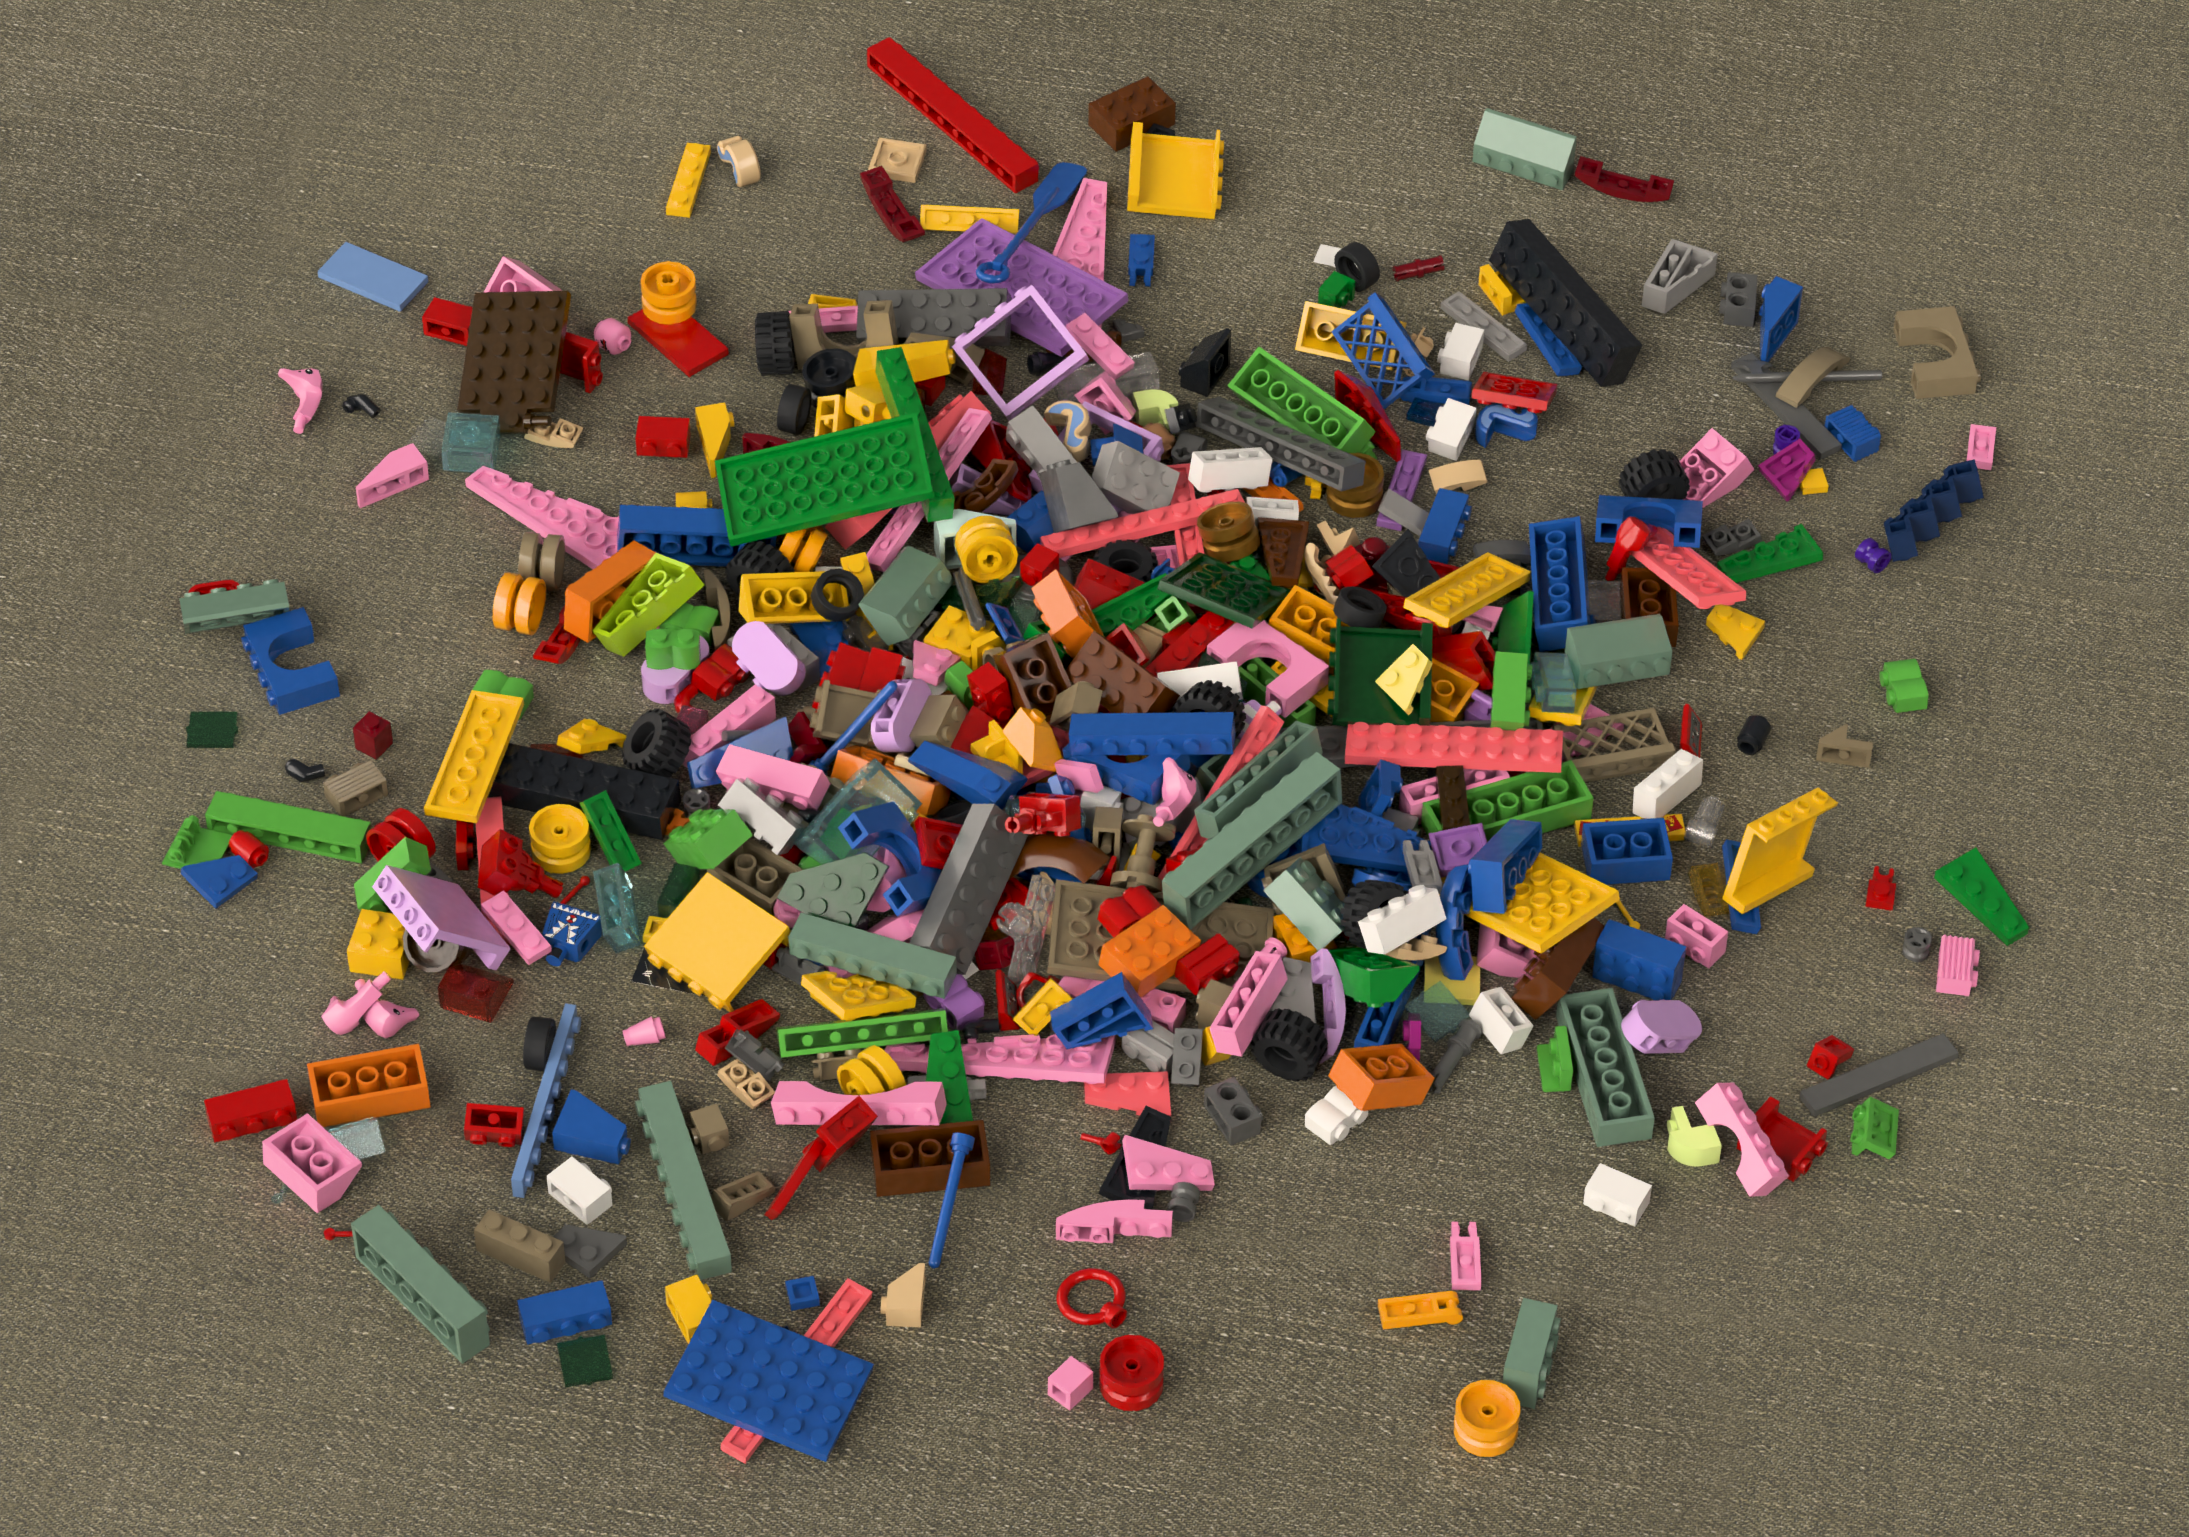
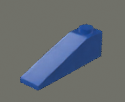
[908,741,1028,810]

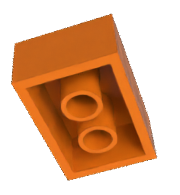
[1031,569,1104,658]
[1098,905,1201,997]
[1328,1043,1435,1111]

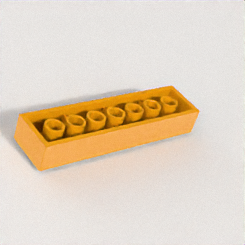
[1268,585,1479,722]

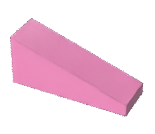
[1463,605,1503,633]

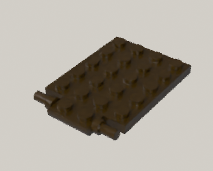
[454,291,571,435]

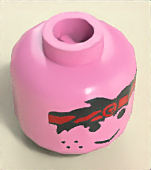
[594,318,631,355]

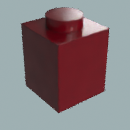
[353,711,393,760]

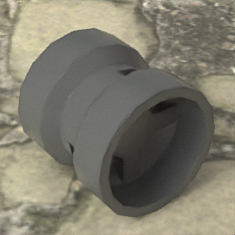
[1167,1182,1200,1222]

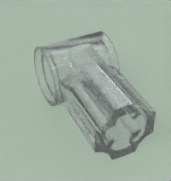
[1684,796,1725,848]

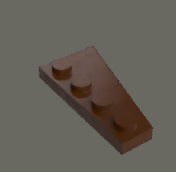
[1258,517,1309,588]

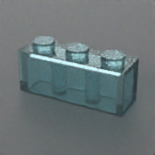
[1530,652,1577,713]
[593,863,641,953]

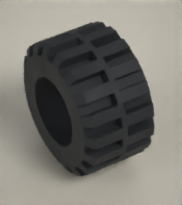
[755,311,795,376]
[1619,449,1690,500]
[1094,539,1158,583]
[725,541,795,598]
[1172,680,1246,755]
[622,708,691,778]
[1340,880,1409,949]
[1250,1008,1328,1082]

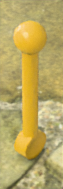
[1614,888,1640,929]

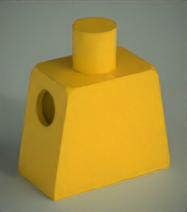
[844,381,891,424]

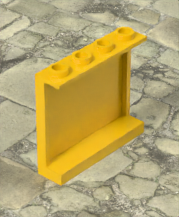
[1127,122,1224,219]
[1722,787,1838,914]
[644,872,791,1012]

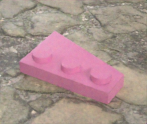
[1122,1135,1215,1191]

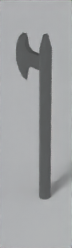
[1733,360,1882,383]

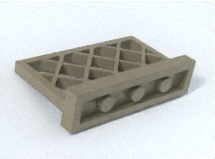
[1552,708,1676,782]

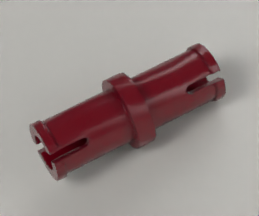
[1393,255,1445,282]

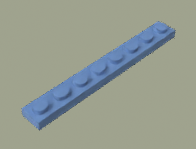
[511,1003,581,1198]

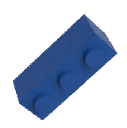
[1418,488,1472,564]
[517,1280,612,1345]

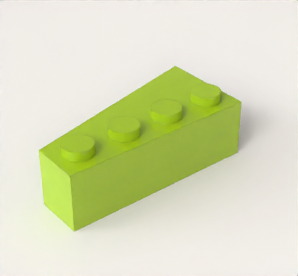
[592,553,704,657]

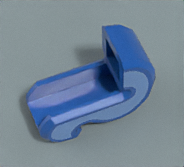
[1475,403,1538,448]

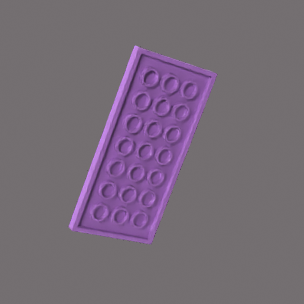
[915,218,1128,357]

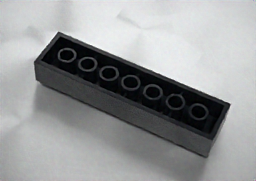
[1489,219,1643,387]
[487,743,681,840]

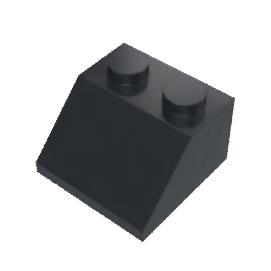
[1178,328,1231,397]

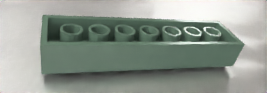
[1162,752,1342,930]

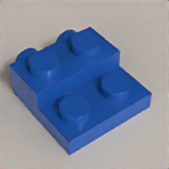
[1358,759,1403,817]

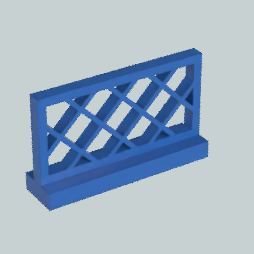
[1332,292,1435,409]

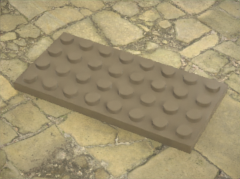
[1047,879,1274,993]

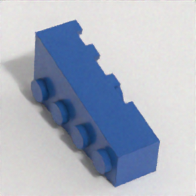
[1468,819,1543,914]

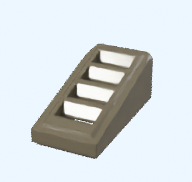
[712,1171,776,1221]

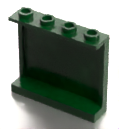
[1327,618,1433,726]

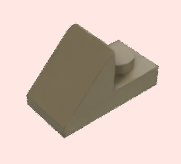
[1816,724,1873,768]

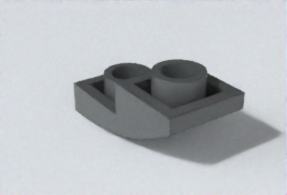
[1702,519,1762,556]
[1473,540,1531,564]

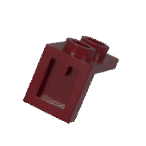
[788,711,828,765]
[975,928,1038,970]

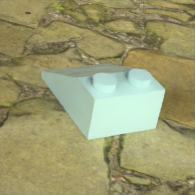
[934,509,1016,569]

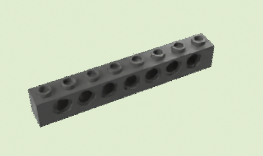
[1196,396,1366,491]

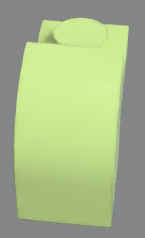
[1133,389,1178,437]
[1667,1106,1722,1167]

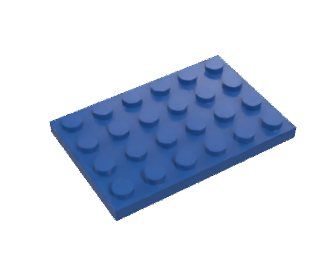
[663,1300,874,1462]

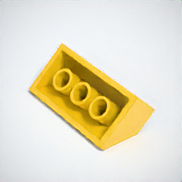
[1295,301,1407,371]

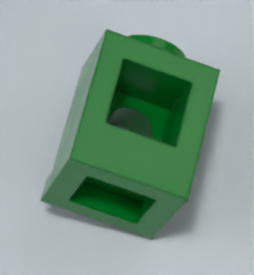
[1318,271,1356,308]

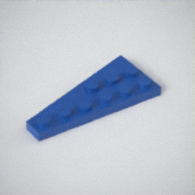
[1300,804,1432,873]

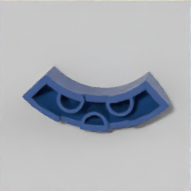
[1436,864,1474,980]

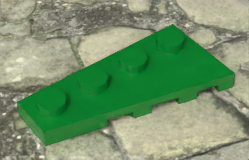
[1717,523,1823,583]
[1092,573,1172,637]
[1934,847,2029,946]
[921,1030,973,1126]

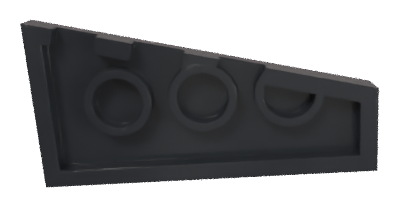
[1372,529,1465,635]

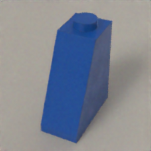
[552,1089,631,1165]

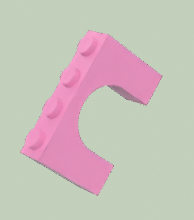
[1206,620,1329,718]

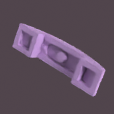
[1311,948,1346,1063]

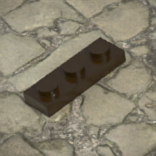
[1436,766,1470,831]

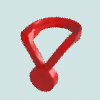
[1016,972,1061,1009]

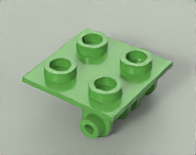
[162,815,232,869]

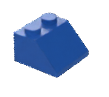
[1007,490,1054,553]

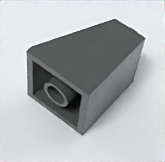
[1039,459,1118,533]

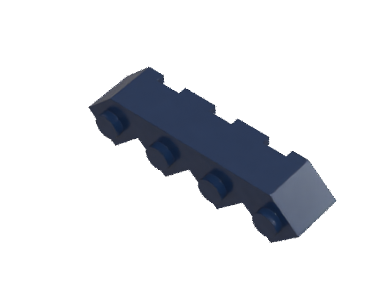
[1884,459,1984,562]

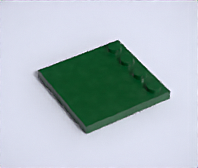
[1157,552,1291,629]

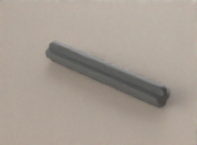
[953,568,986,631]

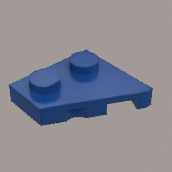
[180,855,258,909]

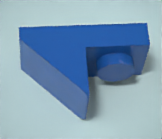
[1090,424,1144,466]

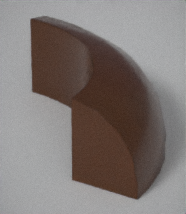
[922,459,1019,524]
[1008,832,1110,884]

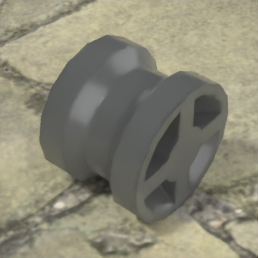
[1902,927,1932,962]

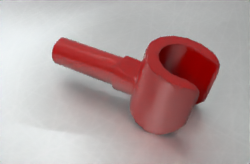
[1081,1132,1122,1154]

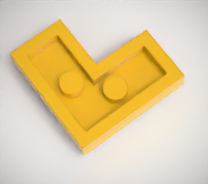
[1013,978,1074,1036]

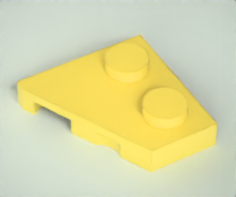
[1375,644,1433,715]

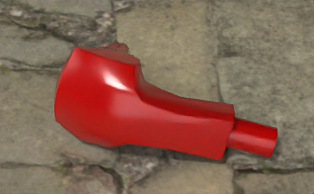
[1605,517,1658,582]

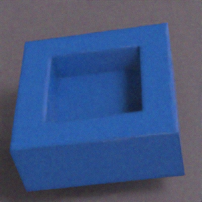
[785,1276,820,1311]

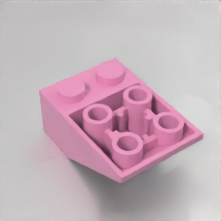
[1680,428,1754,508]

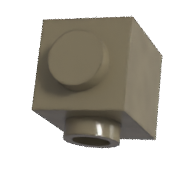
[689,1104,729,1154]

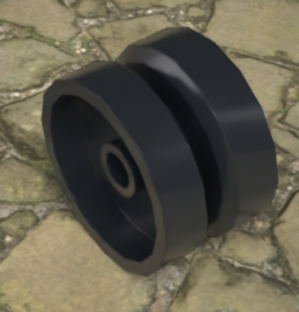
[802,348,856,409]

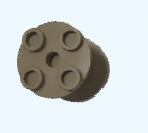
[1110,814,1176,894]

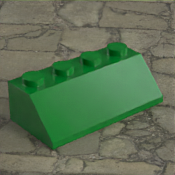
[1490,591,1534,705]
[1317,946,1419,1008]

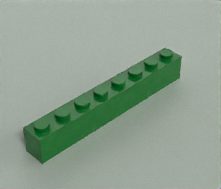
[875,347,955,522]

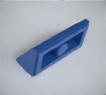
[985,603,1025,644]

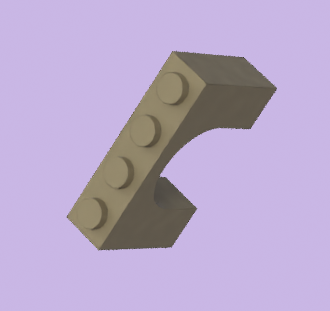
[789,300,899,370]
[1893,306,1981,399]

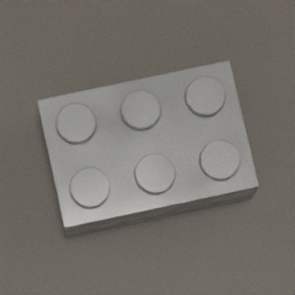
[1091,441,1180,514]

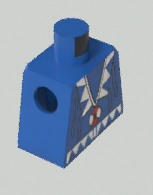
[542,901,603,967]

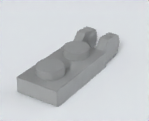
[1403,840,1443,894]

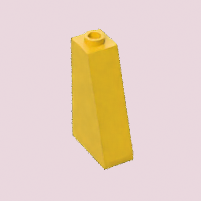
[853,340,956,386]

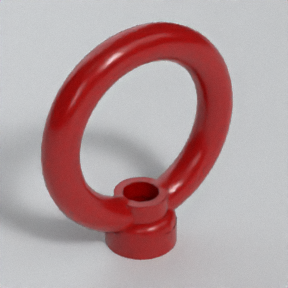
[1056,1268,1127,1329]

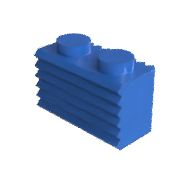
[1824,405,1881,462]

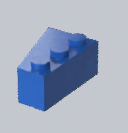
[1050,972,1153,1049]

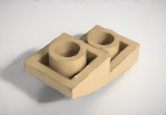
[524,415,583,448]
[1429,460,1488,494]
[1385,934,1447,960]
[717,1059,775,1109]

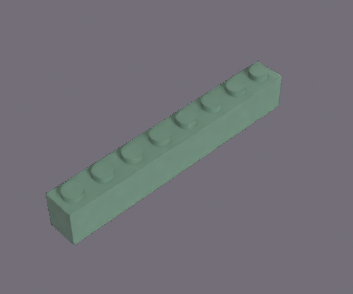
[635,1081,732,1280]

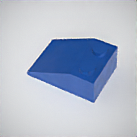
[1759,276,1803,362]

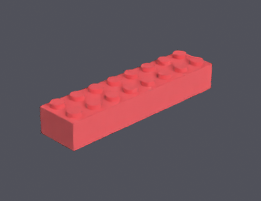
[825,391,992,550]

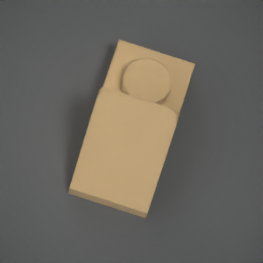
[1317,520,1360,556]

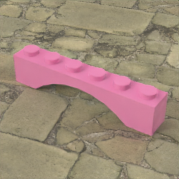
[771,1081,947,1125]

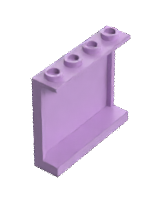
[372,865,511,970]

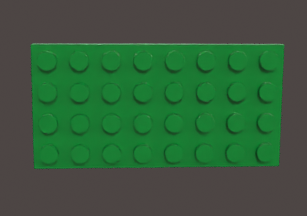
[715,412,935,547]

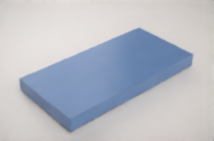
[318,242,428,312]

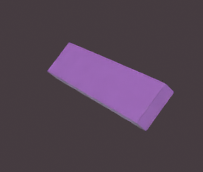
[1376,449,1427,531]

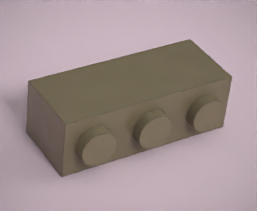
[474,1210,566,1283]

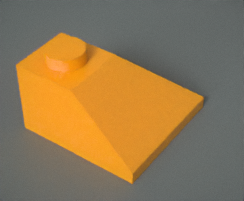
[1002,707,1063,773]

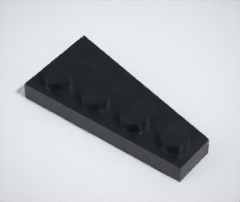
[1099,1106,1171,1210]

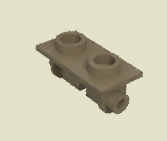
[811,1048,862,1081]

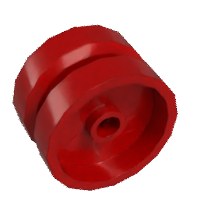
[366,808,436,862]
[1100,1335,1164,1411]

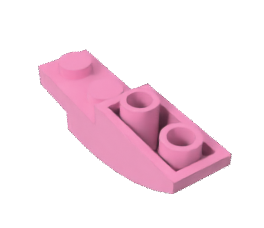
[1056,1200,1173,1244]

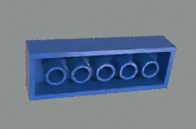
[617,505,777,567]
[1529,516,1591,652]

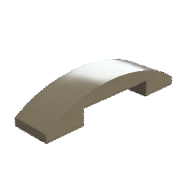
[1776,347,1850,408]
[703,569,731,652]

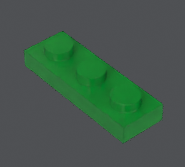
[580,790,642,876]

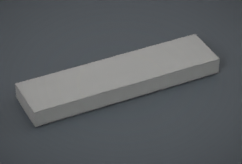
[1440,291,1527,362]

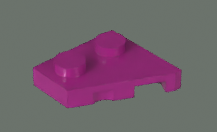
[1758,439,1816,502]

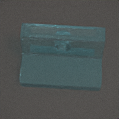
[327,1117,385,1160]

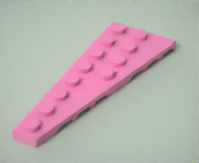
[1052,178,1107,328]
[465,466,619,569]
[885,1034,1117,1084]

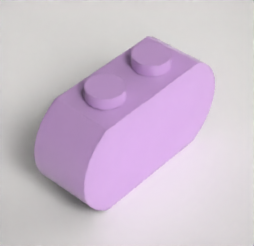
[732,621,806,696]
[641,636,710,704]
[871,679,932,752]
[1621,999,1702,1054]

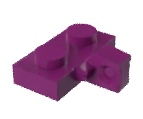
[1403,1013,1421,1062]

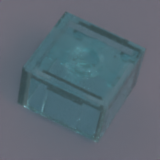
[441,412,500,472]

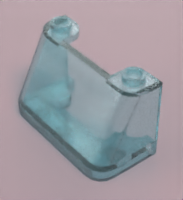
[793,758,922,865]

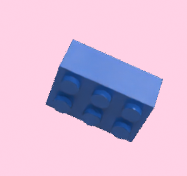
[1581,818,1673,885]
[1592,919,1686,1001]

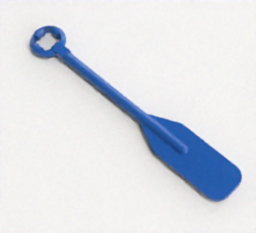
[976,162,1087,284]

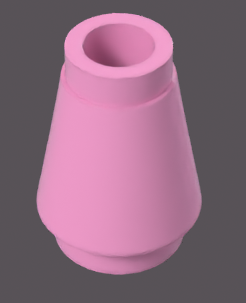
[623,1016,666,1047]

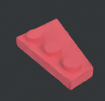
[1084,1071,1171,1117]

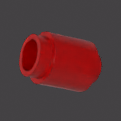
[229,830,269,868]

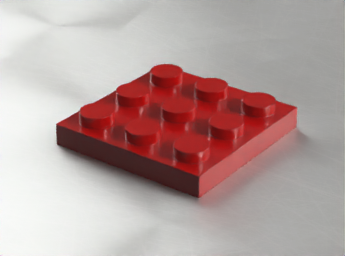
[1471,371,1558,413]

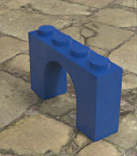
[1595,495,1703,548]
[241,607,340,715]
[1062,712,1191,805]
[838,801,941,917]

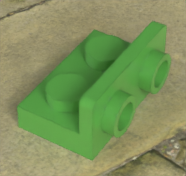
[1537,1026,1573,1092]
[1850,1097,1899,1159]

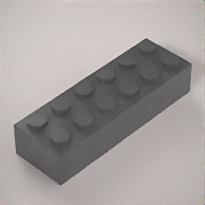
[856,288,1012,346]
[909,804,1029,975]

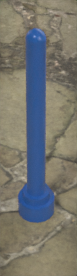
[808,681,898,776]
[929,1133,975,1269]

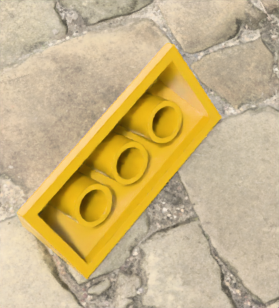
[739,571,851,624]

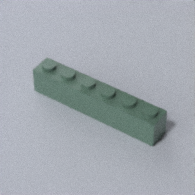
[1194,721,1323,839]
[788,913,957,999]

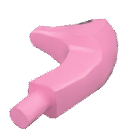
[278,368,323,434]
[1153,757,1197,827]
[321,971,391,1035]
[355,979,419,1039]

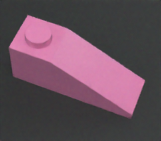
[356,443,429,508]

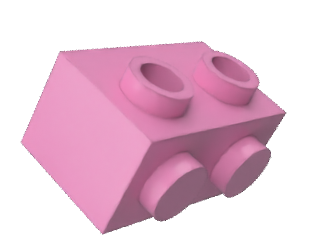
[1665,904,1728,968]
[1141,988,1186,1034]

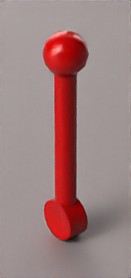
[550,876,590,908]
[324,1228,353,1240]

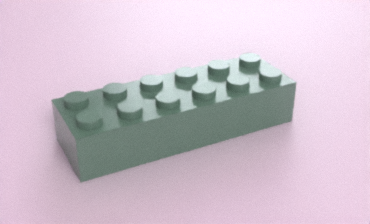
[1556,988,1655,1147]
[351,1205,490,1364]

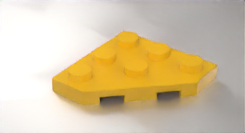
[801,971,917,1021]

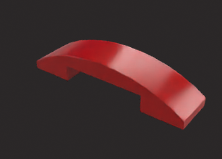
[533,605,581,664]

